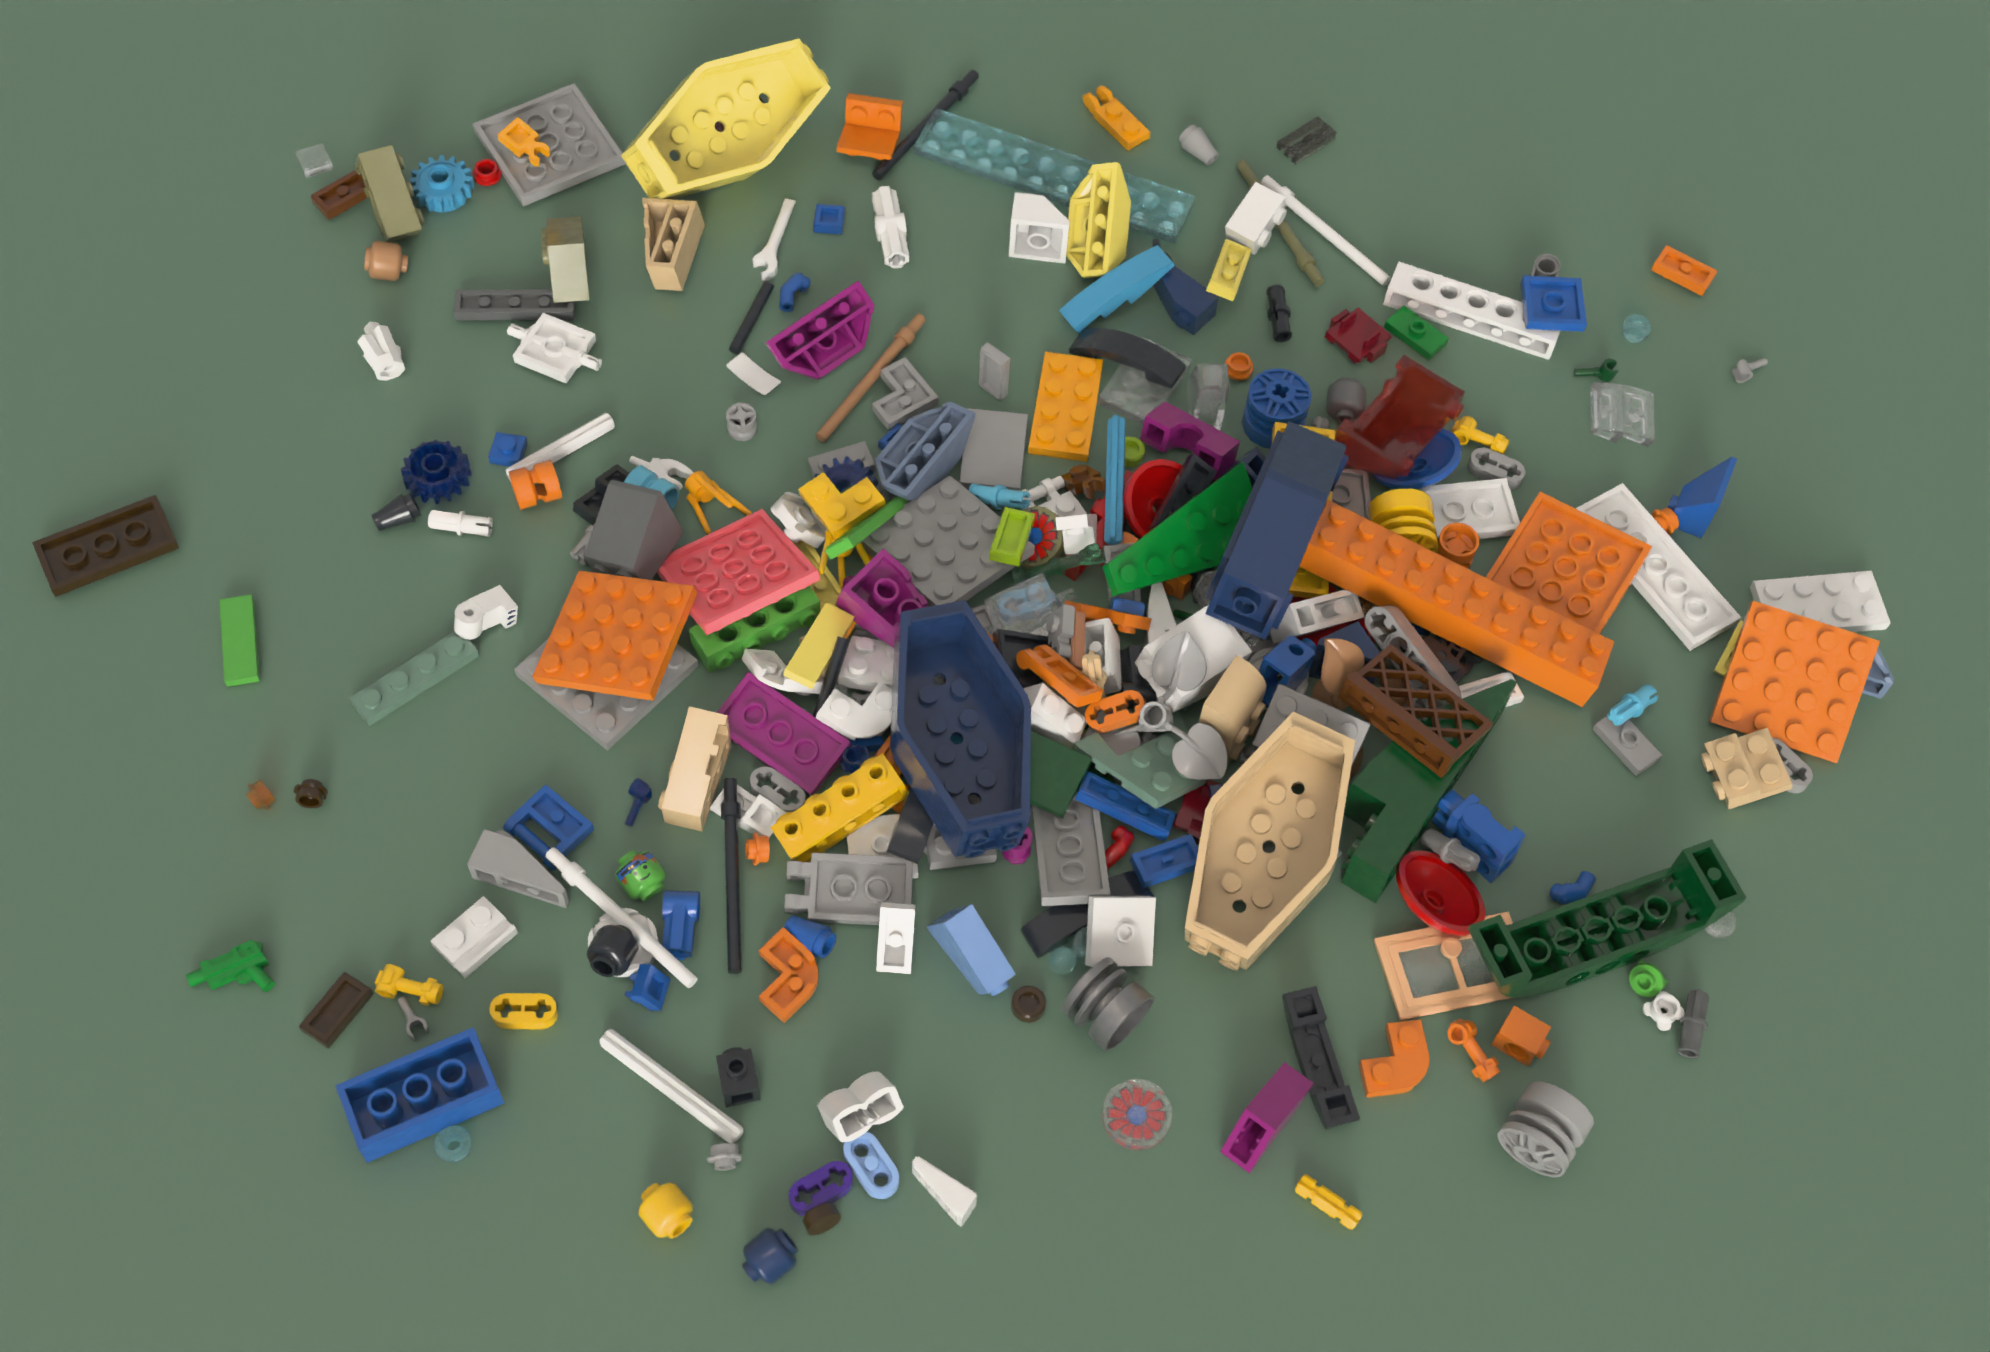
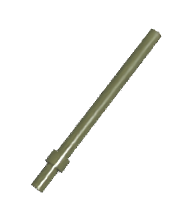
[1236,160,1325,287]

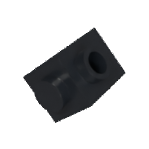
[716,1047,761,1107]

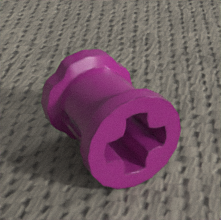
[1001,827,1033,865]

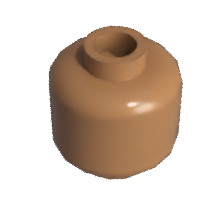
[364,241,408,281]

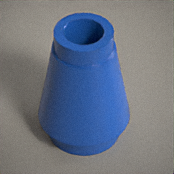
[784,915,836,958]

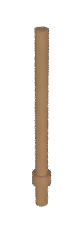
[815,313,926,443]

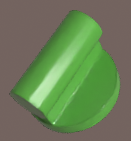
[1629,960,1669,997]

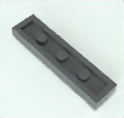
[453,289,576,320]

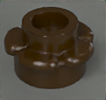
[294,779,328,808]

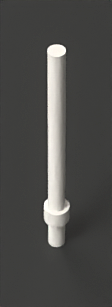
[1261,175,1391,286]
[545,847,698,988]

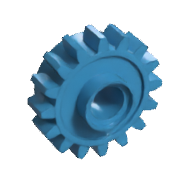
[409,155,475,213]

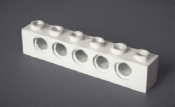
[1383,262,1560,360]

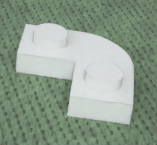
[742,648,824,696]
[816,681,892,741]

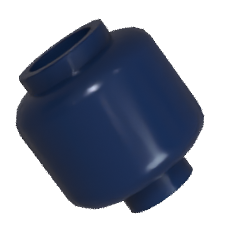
[742,1228,798,1284]

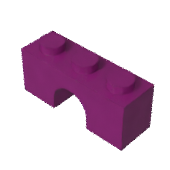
[1140,401,1240,481]

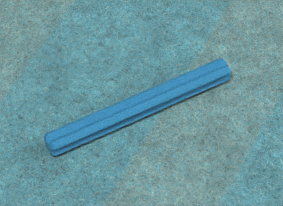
[1104,415,1126,545]

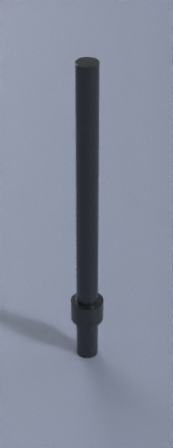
[872,70,979,180]
[721,778,742,974]

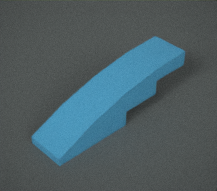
[1059,245,1175,334]

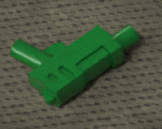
[186,939,275,992]

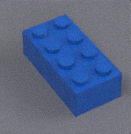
[335,1027,504,1163]

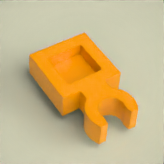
[498,117,550,167]

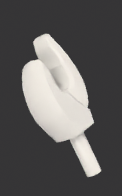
[629,456,694,490]

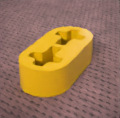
[489,993,558,1029]

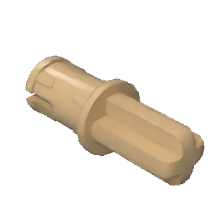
[1082,651,1107,705]

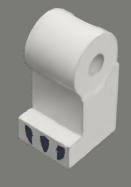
[454,585,518,640]

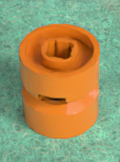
[508,459,563,510]
[1437,523,1479,569]

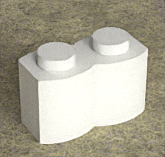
[817,1071,903,1142]

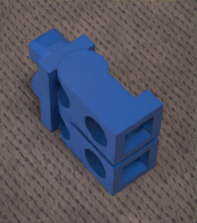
[1432,789,1526,884]

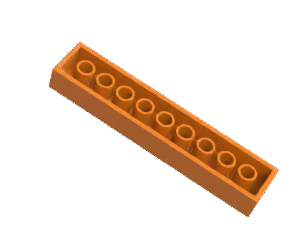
[1299,500,1615,707]

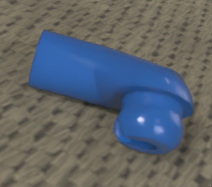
[779,273,811,312]
[1550,871,1596,905]

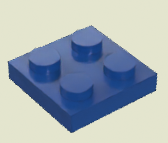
[1520,276,1587,332]

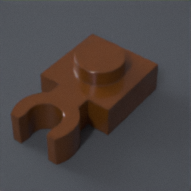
[1061,465,1106,499]

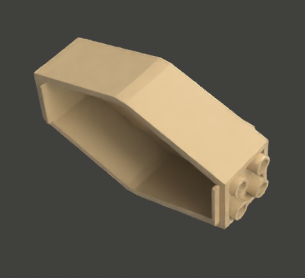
[1184,712,1355,971]

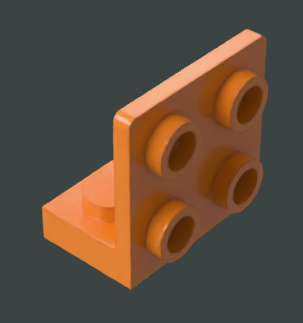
[836,93,903,160]

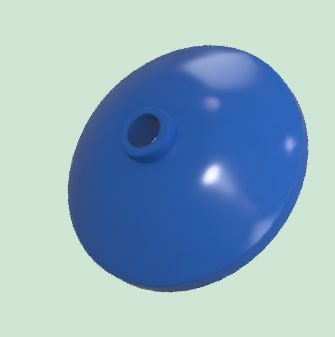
[1370,426,1462,490]

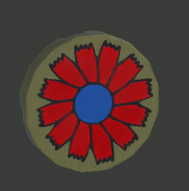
[1020,506,1064,568]

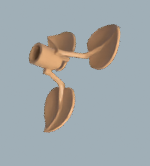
[1312,638,1412,780]

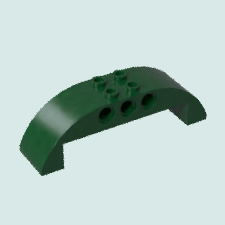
[1468,839,1747,998]

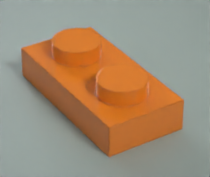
[1651,245,1718,296]

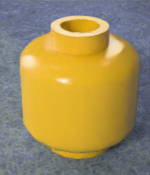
[638,1183,693,1239]

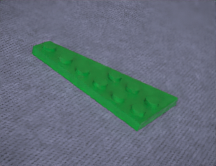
[1102,462,1252,597]

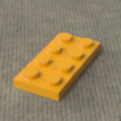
[1028,351,1103,462]

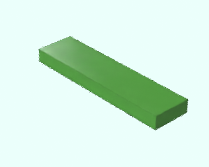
[825,496,908,560]

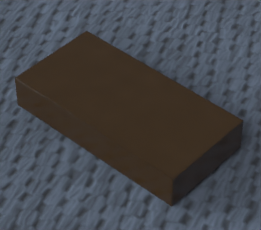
[298,971,374,1049]

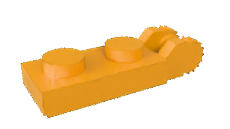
[1082,85,1150,151]

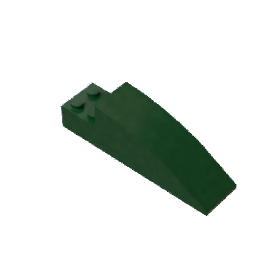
[1341,679,1517,904]

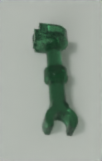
[1012,543,1106,589]

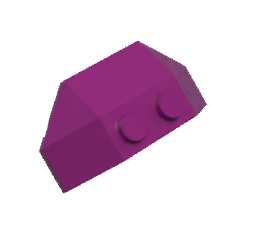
[765,280,875,380]

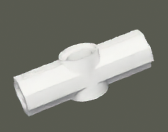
[872,186,909,269]

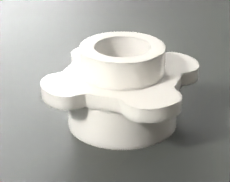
[1643,991,1685,1031]

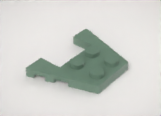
[1072,711,1207,809]

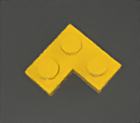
[798,472,886,539]

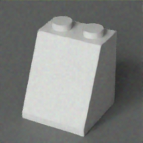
[1135,605,1252,713]

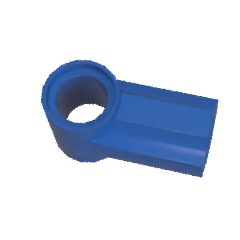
[662,890,700,960]

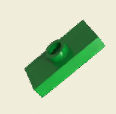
[1384,305,1449,360]

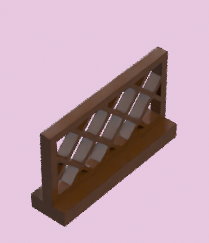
[1338,645,1493,778]

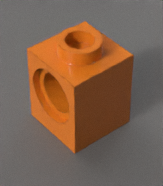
[1491,1006,1551,1067]

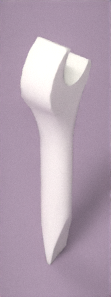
[753,198,796,281]

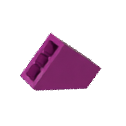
[1220,1062,1313,1173]

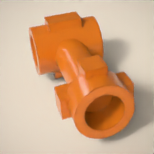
[1447,1018,1501,1083]

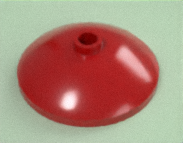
[1123,459,1182,538]
[1396,851,1485,936]

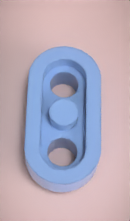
[843,1132,899,1199]

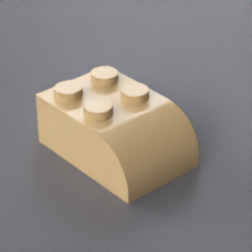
[1199,655,1266,765]

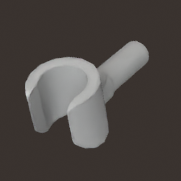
[1731,358,1768,383]
[398,996,429,1041]

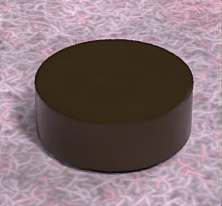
[1011,986,1046,1023]
[803,1203,841,1235]

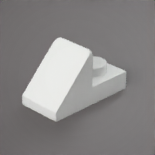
[1056,514,1097,554]
[876,902,916,974]

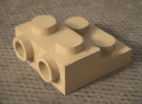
[1700,728,1793,810]

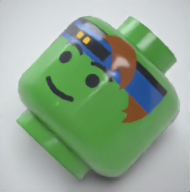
[615,850,666,902]

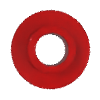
[473,159,502,186]

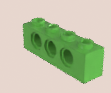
[689,586,820,673]

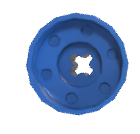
[1242,368,1312,449]

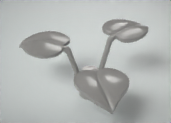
[1081,631,1228,780]

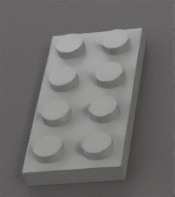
[1031,792,1110,906]

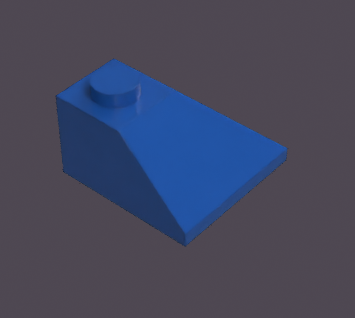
[1667,457,1737,538]

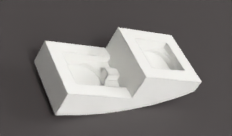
[710,785,787,838]

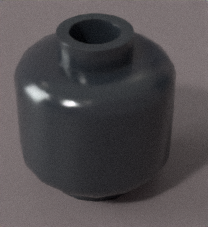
[586,925,639,977]

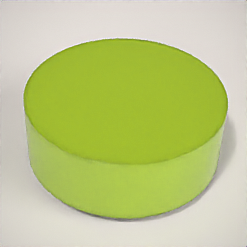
[1125,437,1145,467]

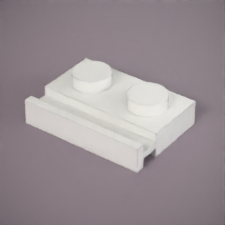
[430,896,518,978]

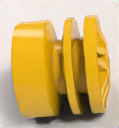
[1367,489,1439,553]

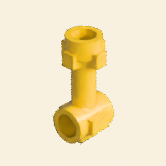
[1451,416,1510,455]
[375,964,444,1006]

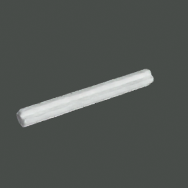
[599,1029,744,1144]

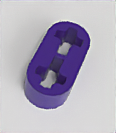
[788,1161,853,1216]

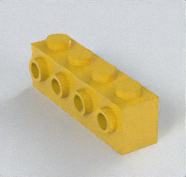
[770,753,907,862]

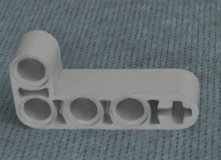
[1365,605,1462,719]

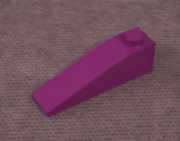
[835,548,928,648]

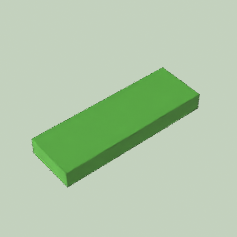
[219,594,260,687]

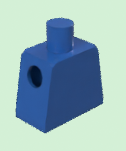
[1258,635,1317,708]

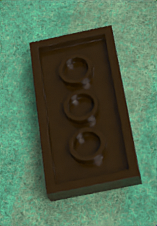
[32,495,179,597]

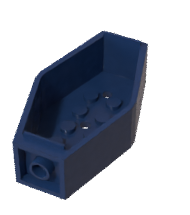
[1205,421,1349,640]
[890,600,1031,858]

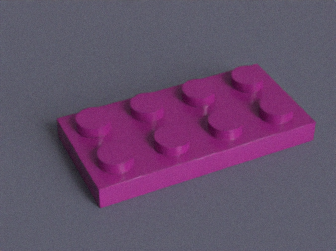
[717,672,853,796]

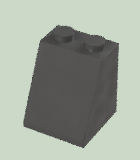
[584,480,684,580]

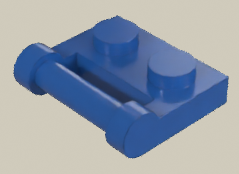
[503,784,594,871]

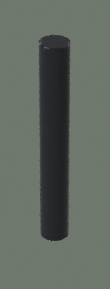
[729,281,774,354]
[813,636,850,718]

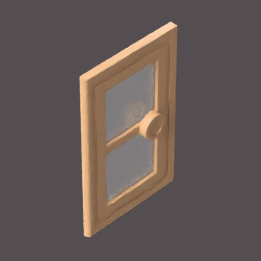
[1374,912,1514,1021]

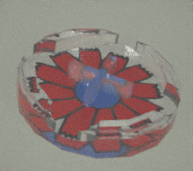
[1101,1078,1173,1150]

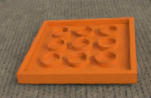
[1486,492,1652,634]
[532,571,697,701]
[1709,601,1880,763]

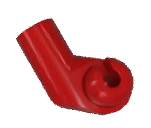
[1105,826,1134,870]

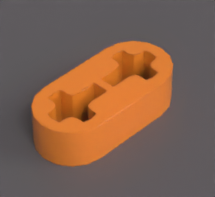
[1085,690,1147,733]

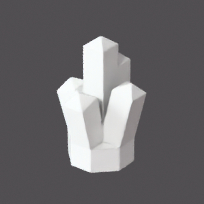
[357,322,405,381]

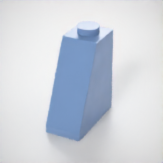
[926,904,1016,996]

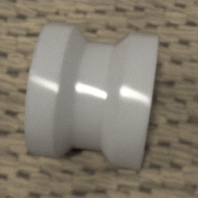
[726,403,757,441]

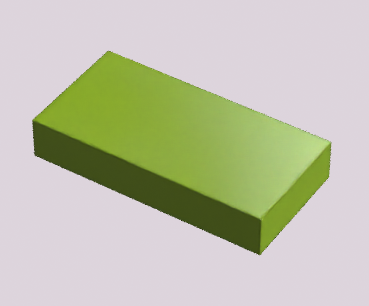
[989,507,1035,567]

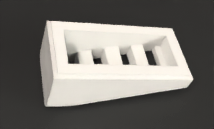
[912,1156,977,1227]

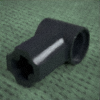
[1120,645,1156,709]

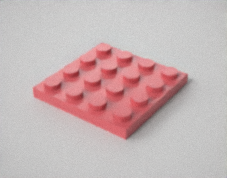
[657,509,820,635]

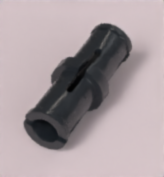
[1266,285,1292,342]

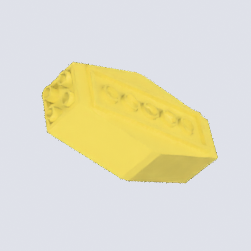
[621,38,831,200]

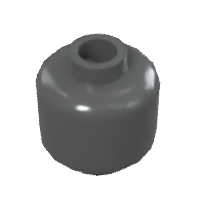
[1326,377,1366,424]

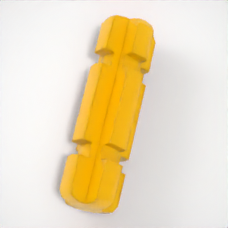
[1295,1174,1362,1229]

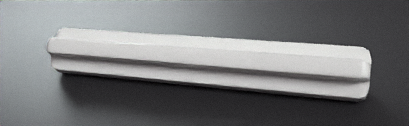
[505,413,615,482]

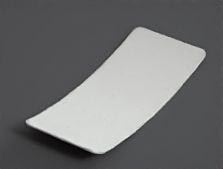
[726,353,781,395]

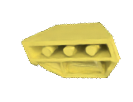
[1066,162,1131,278]

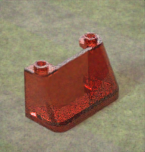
[1335,355,1465,479]

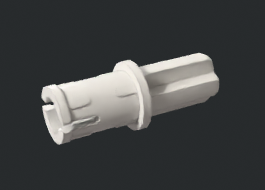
[428,510,493,537]

